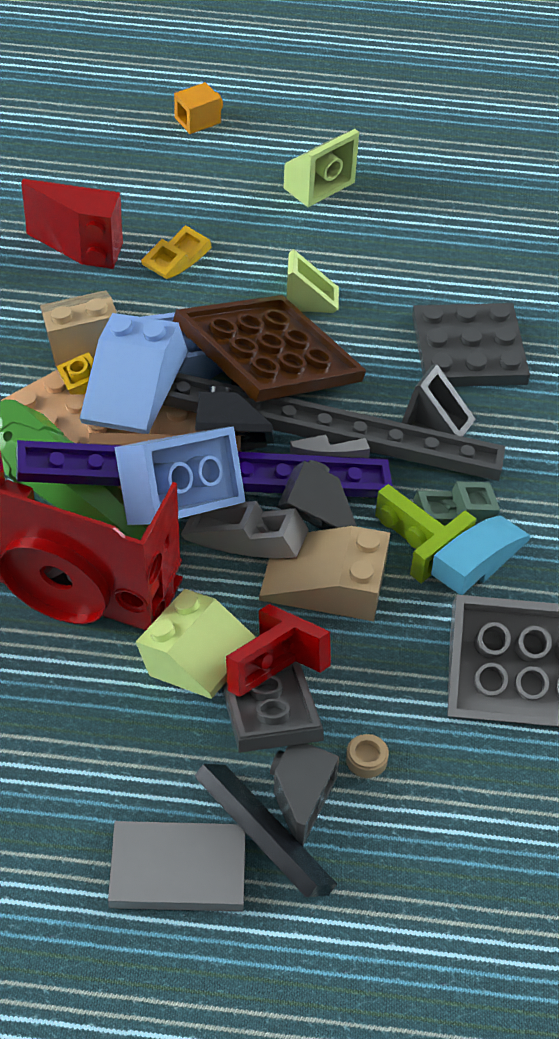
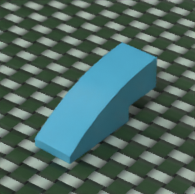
[431,515,530,595]

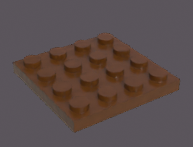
[172,295,366,402]

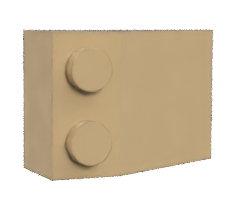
[40,290,117,366]
[259,526,390,622]

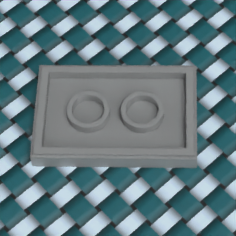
[108,821,245,912]

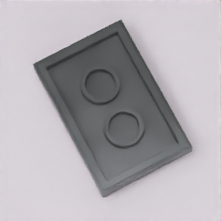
[221,661,324,753]

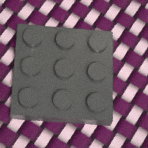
[412,303,530,387]

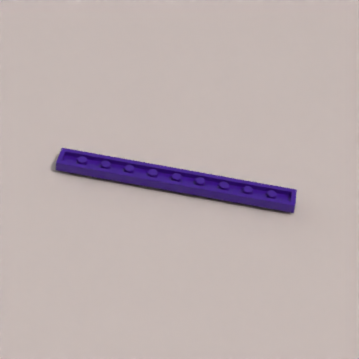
[16,440,393,498]

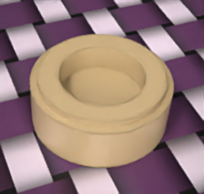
[346,734,389,778]

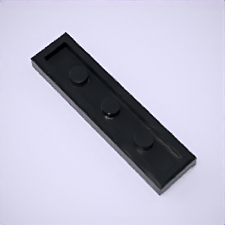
[195,764,337,897]

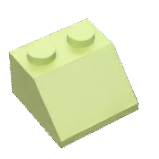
[283,129,359,207]
[136,589,256,699]

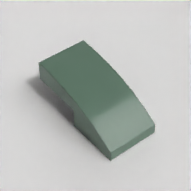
[413,481,500,526]

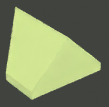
[287,249,339,313]

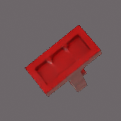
[226,604,331,697]

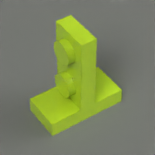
[375,484,476,584]

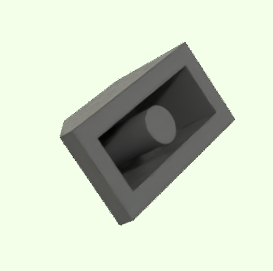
[277,460,357,530]
[270,743,339,847]

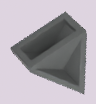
[401,364,476,436]

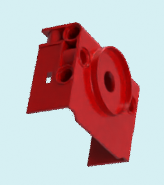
[0,452,183,631]

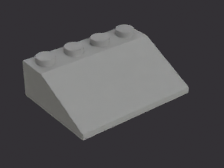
[447,595,559,727]

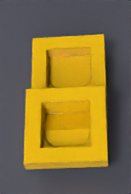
[141,225,212,279]

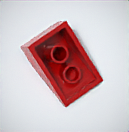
[21,179,123,269]

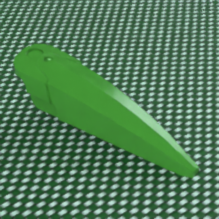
[0,399,150,540]

